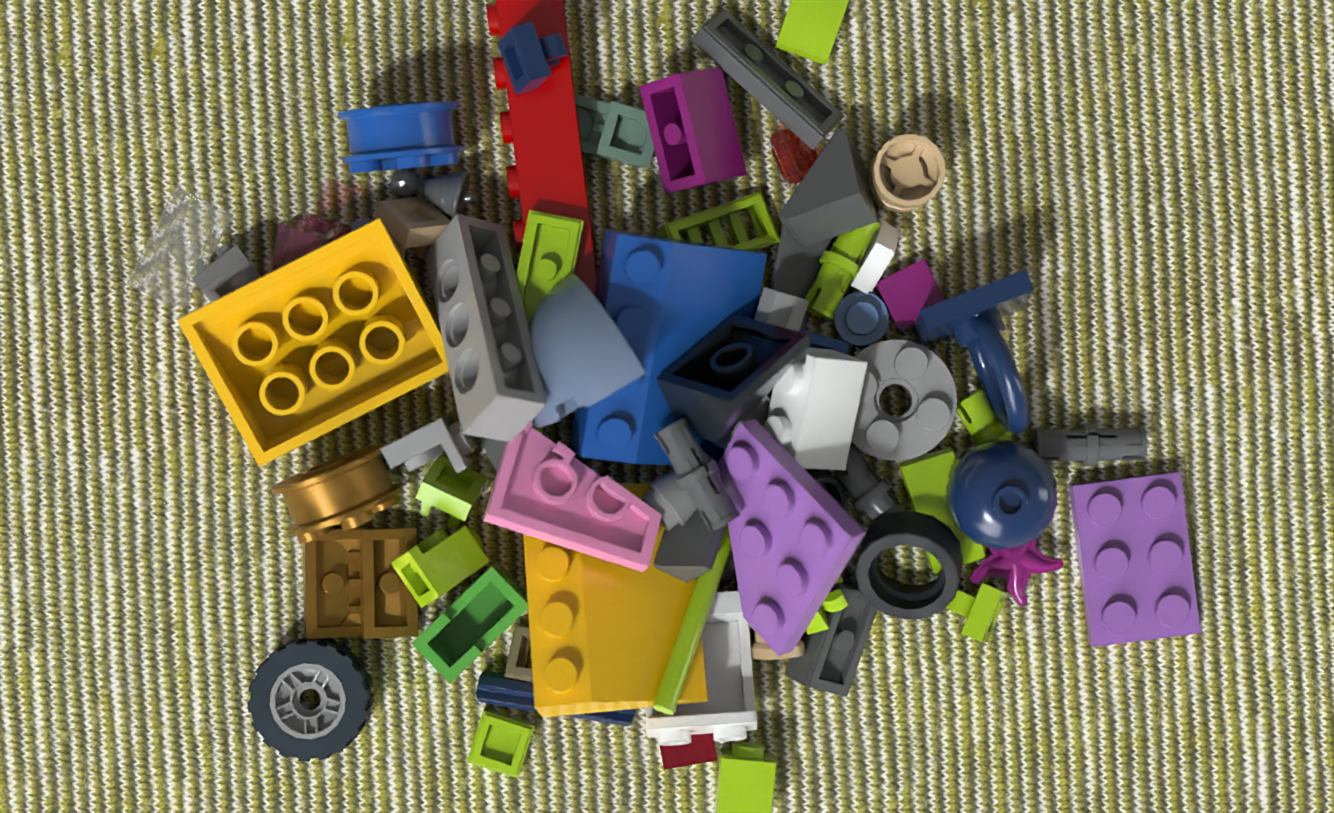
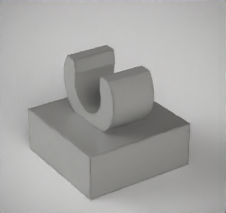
[192,245,261,302]

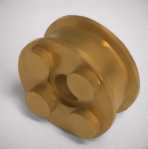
[271,443,404,544]

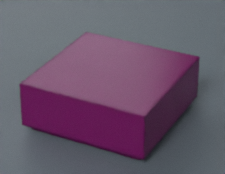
[875,259,945,332]

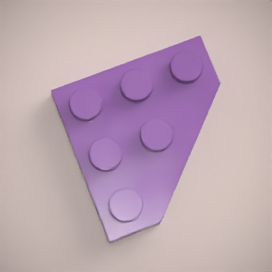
[718,419,866,656]

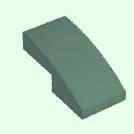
[575,93,654,169]

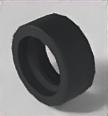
[855,511,963,620]

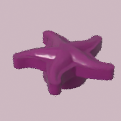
[969,538,1064,606]

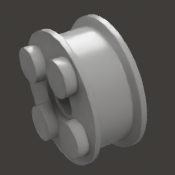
[851,340,957,461]

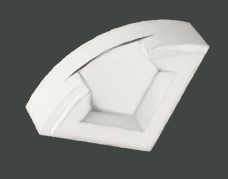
[851,221,900,294]

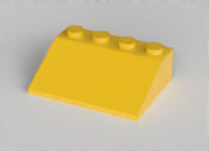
[177,217,449,467]
[523,483,708,718]

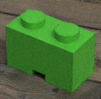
[411,561,528,683]

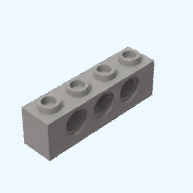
[425,214,547,442]

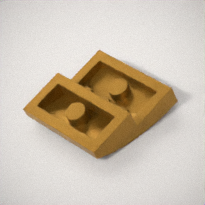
[302,527,418,639]

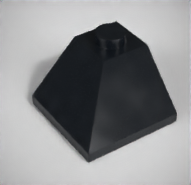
[656,314,811,443]

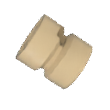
[867,134,946,213]

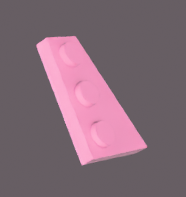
[483,421,662,572]

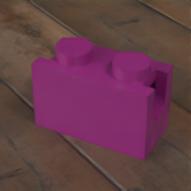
[639,67,747,194]

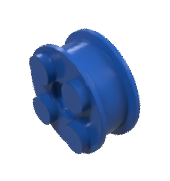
[337,101,464,173]

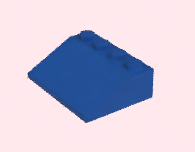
[570,228,767,465]

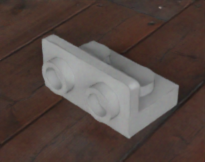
[381,412,478,473]

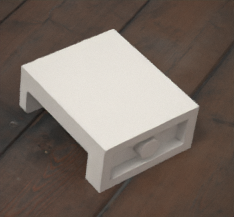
[645,591,757,746]

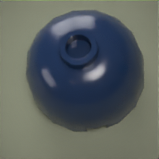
[945,439,1058,550]

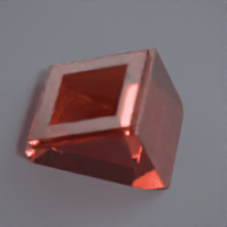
[768,129,818,190]

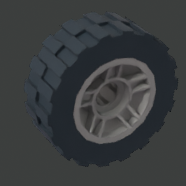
[247,637,374,762]

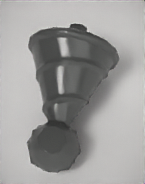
[390,169,478,219]

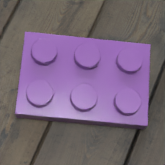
[1068,471,1201,647]

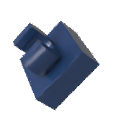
[497,22,568,96]

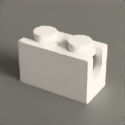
[764,347,868,470]

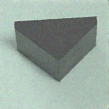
[778,128,877,247]

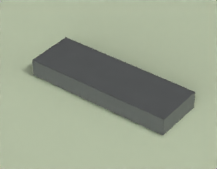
[691,8,844,150]

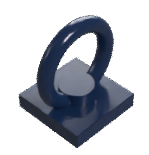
[912,269,1034,434]

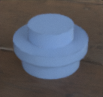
[834,291,889,346]

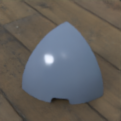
[528,274,646,428]

